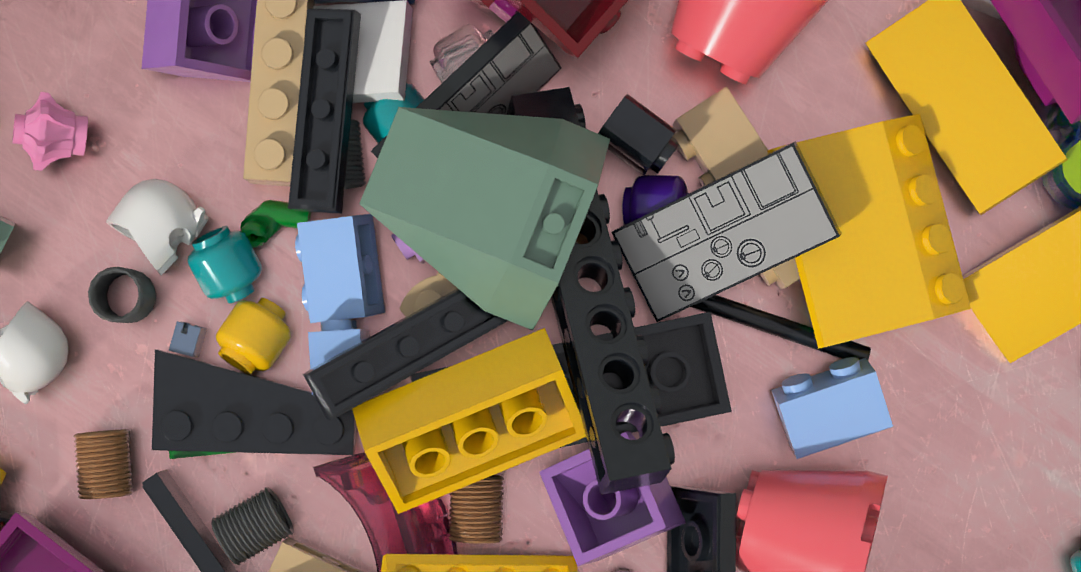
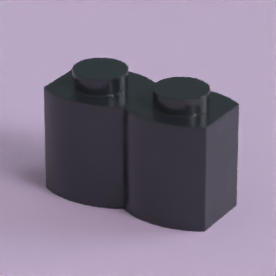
[598,94,679,175]

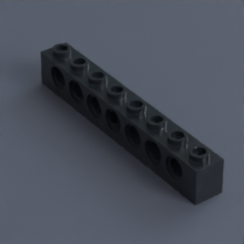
[506,87,675,495]

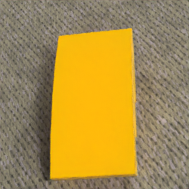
[865,0,1068,215]

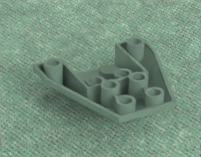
[359,107,610,330]

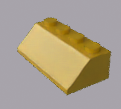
[352,328,586,514]

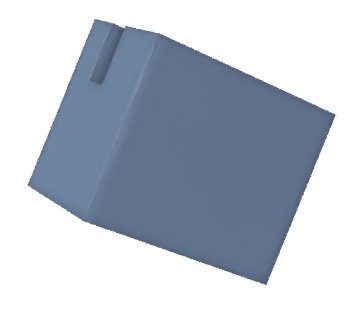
[169,321,207,357]

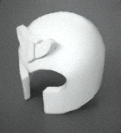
[106,179,209,276]
[0,301,69,404]

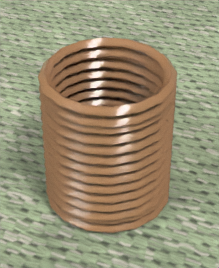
[73,429,134,499]
[448,475,504,544]

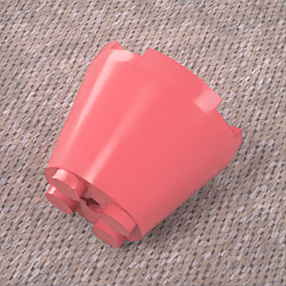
[671,0,829,85]
[736,470,888,572]

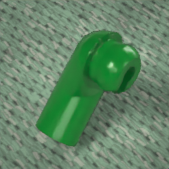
[240,200,312,248]

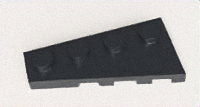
[152,349,356,455]

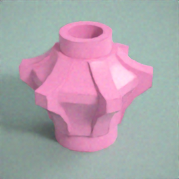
[12,92,88,171]

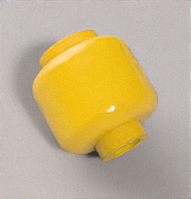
[216,298,291,375]

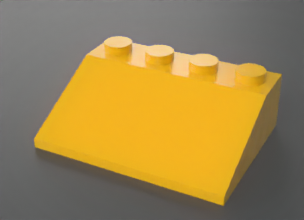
[767,114,971,349]

